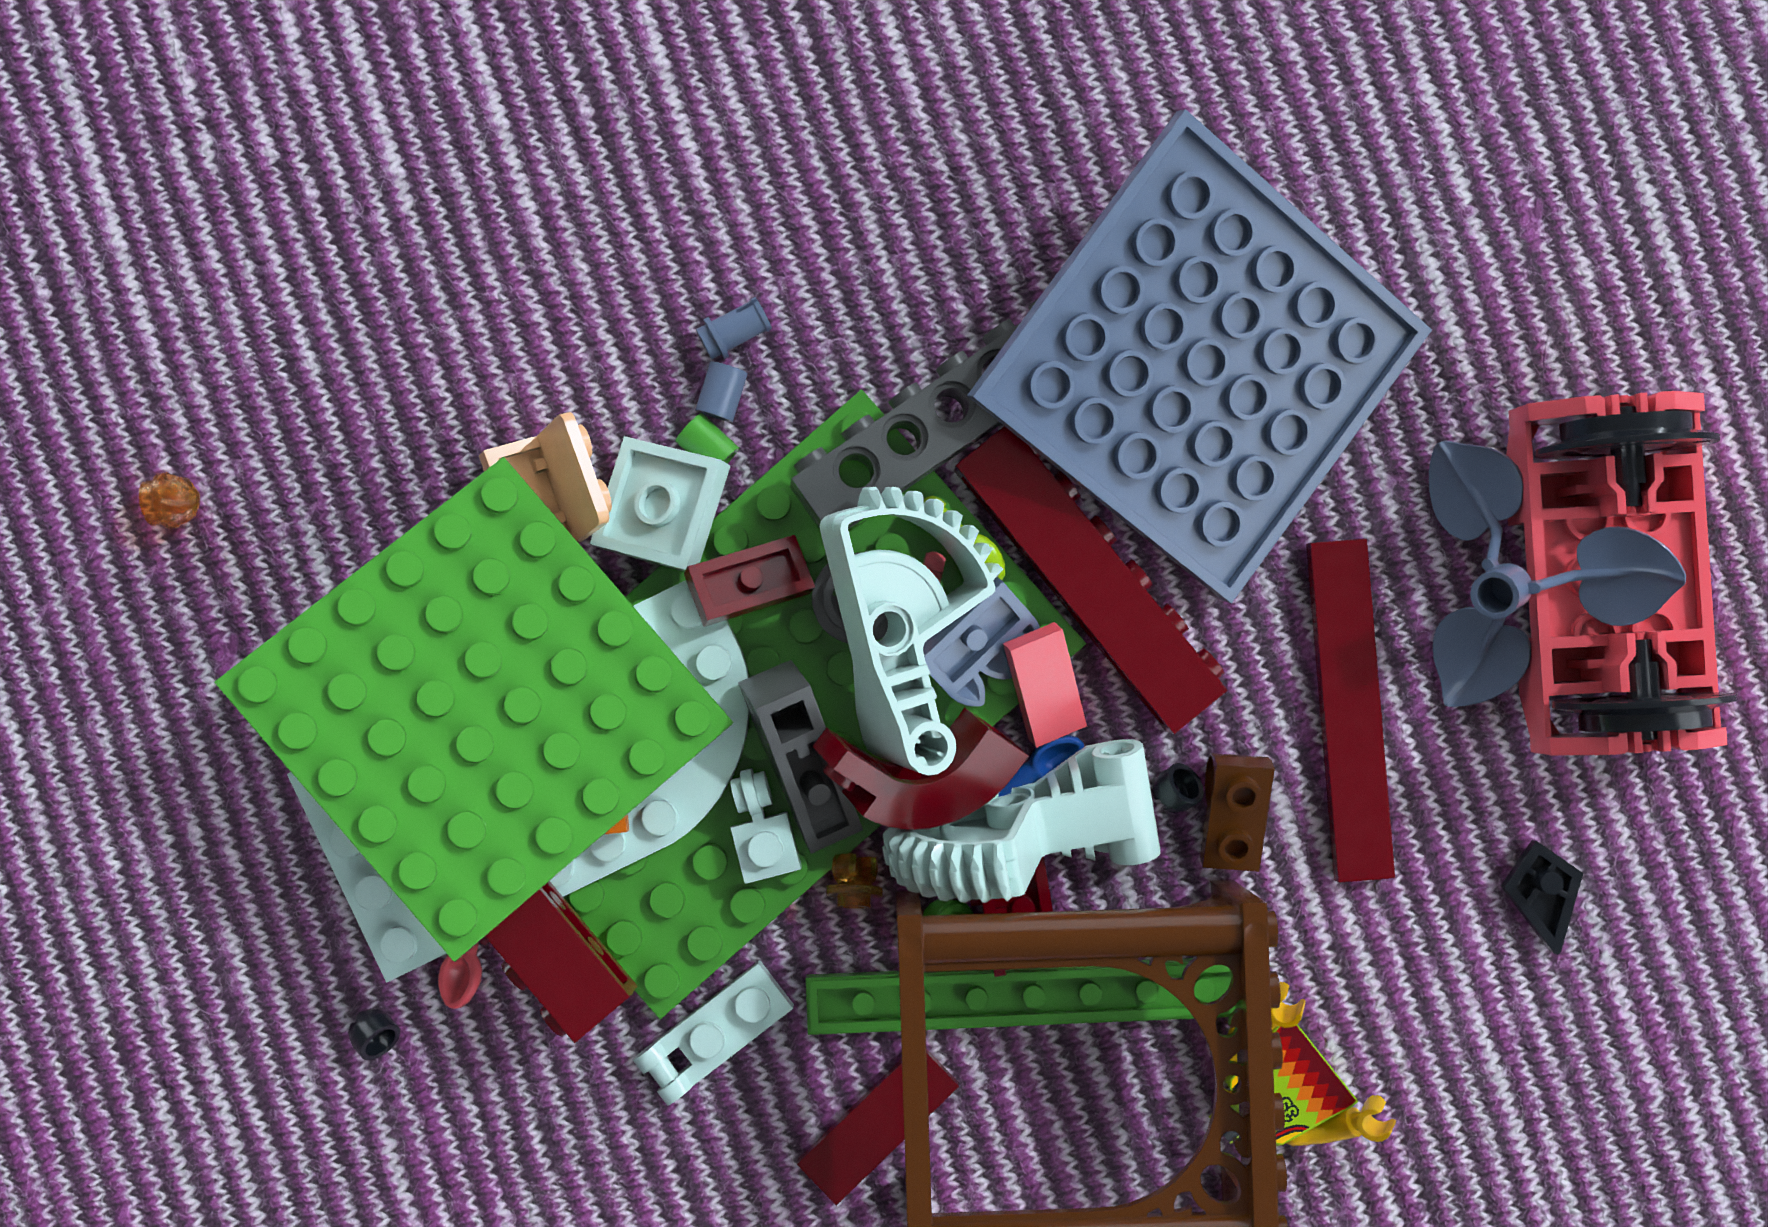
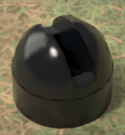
[1153,763,1204,814]
[348,1008,401,1060]

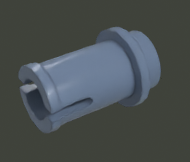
[696,297,772,360]

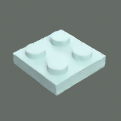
[590,436,730,572]

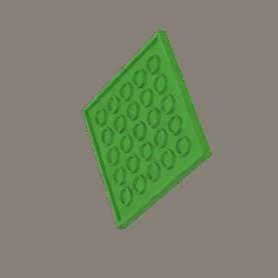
[214,457,734,962]

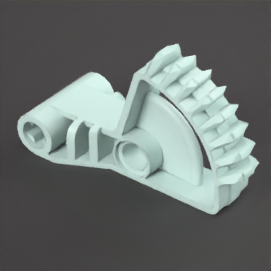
[820,487,1003,775]
[882,739,1161,903]

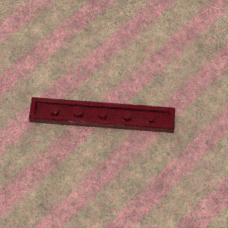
[1306,539,1395,883]

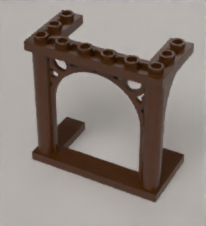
[896,880,1288,1227]

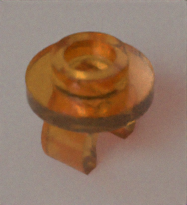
[826,853,883,909]

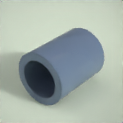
[695,361,748,422]

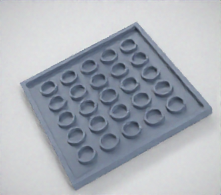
[967,109,1432,604]

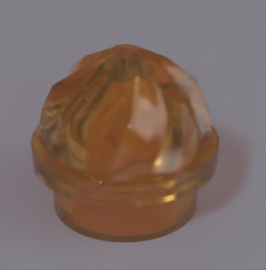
[139,472,200,529]

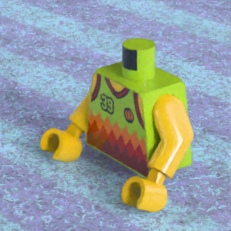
[1209,982,1396,1147]

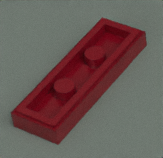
[797,1049,959,1206]

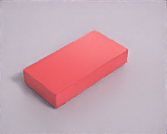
[1003,622,1087,748]

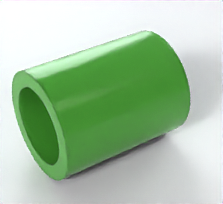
[675,413,740,464]

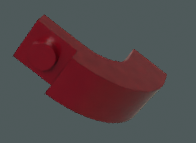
[813,707,1029,830]

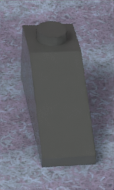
[738,660,863,854]

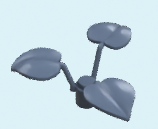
[1429,441,1686,707]

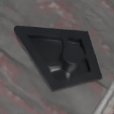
[1501,840,1583,955]

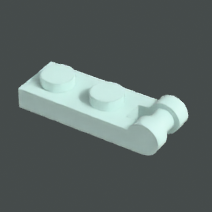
[633,960,794,1106]

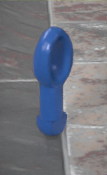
[999,735,1084,796]

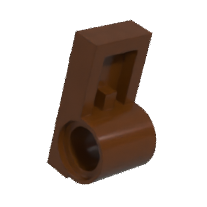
[1200,753,1275,872]

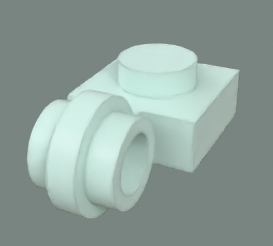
[730,768,802,884]

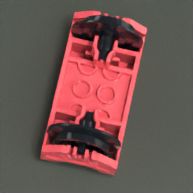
[1506,391,1738,756]

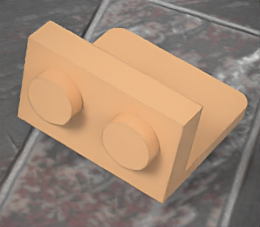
[479,412,612,544]

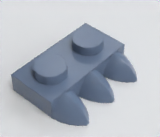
[923,577,1040,707]

